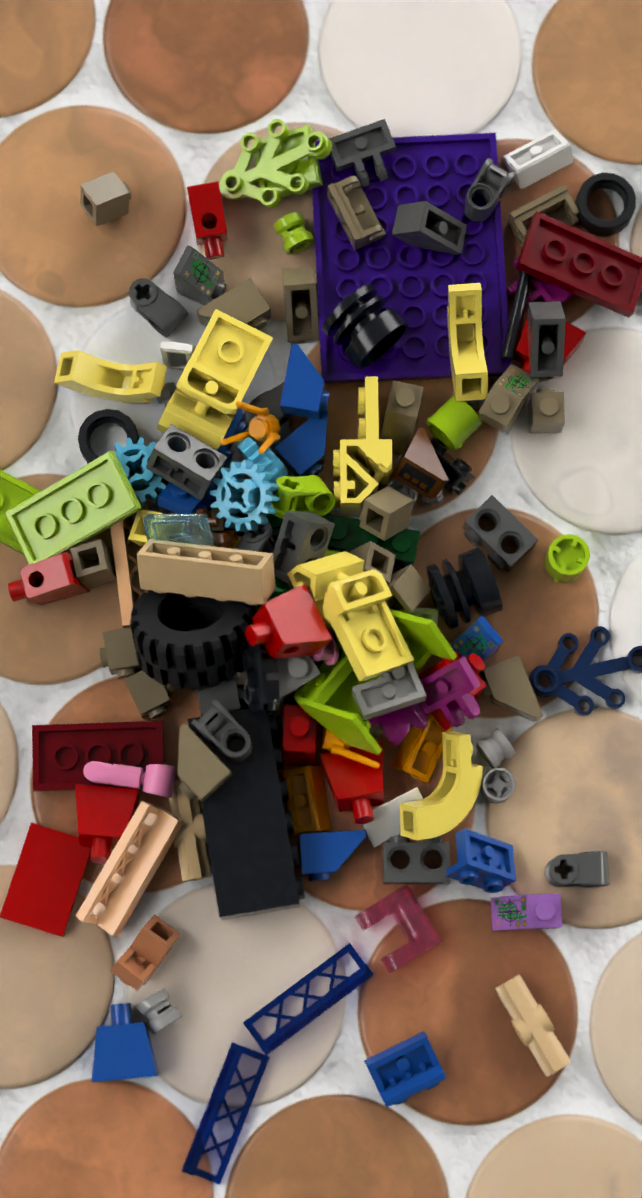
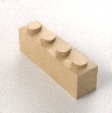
[137,539,275,605]

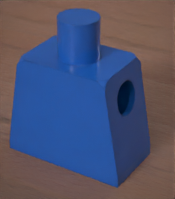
[92,1003,158,1082]

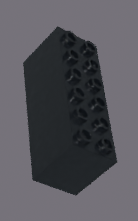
[188,708,305,920]

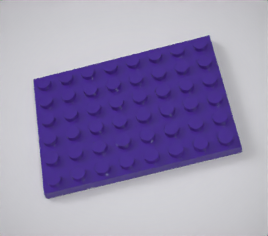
[312,133,511,384]

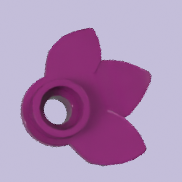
[368,703,428,745]

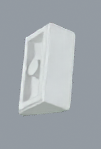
[502,129,574,189]
[362,787,423,848]

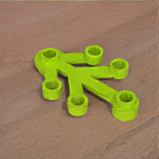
[219,119,332,208]

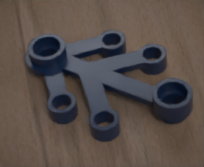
[529,626,642,716]

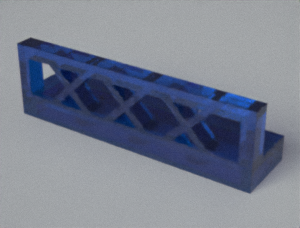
[243,943,374,1055]
[181,1042,270,1185]

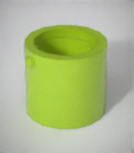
[426,395,482,451]
[544,534,590,583]

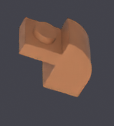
[111,915,181,991]

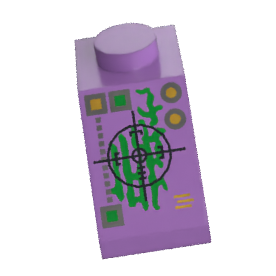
[491,893,562,931]

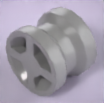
[476,729,516,769]

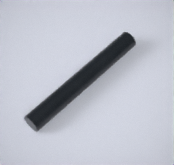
[501,271,532,361]

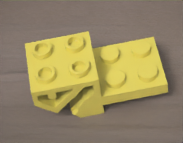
[157,309,273,451]
[333,376,392,517]
[287,551,414,682]

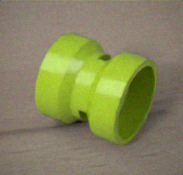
[273,212,315,255]

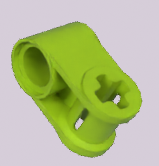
[271,475,336,519]

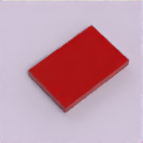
[0,822,91,937]

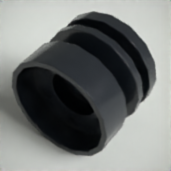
[322,284,408,370]
[426,547,503,630]

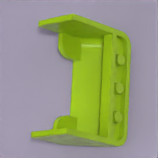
[295,609,457,755]

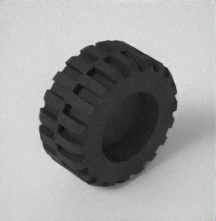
[130,590,256,690]

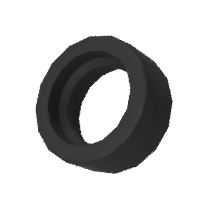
[575,172,636,236]
[78,409,139,463]

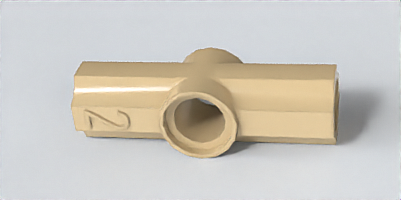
[169,780,211,882]
[495,974,571,1077]

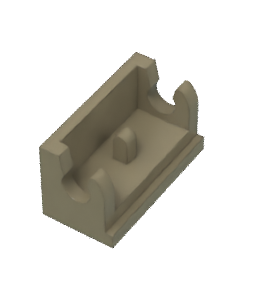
[327,176,386,251]
[507,184,579,247]

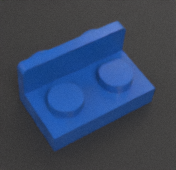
[446,828,516,893]

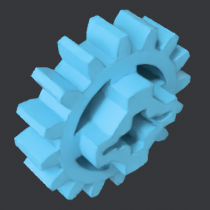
[106,437,169,508]
[236,437,288,496]
[210,460,279,532]

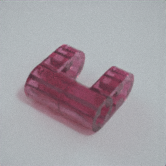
[355,884,442,974]

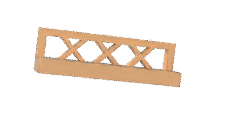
[110,500,149,628]
[75,801,184,937]

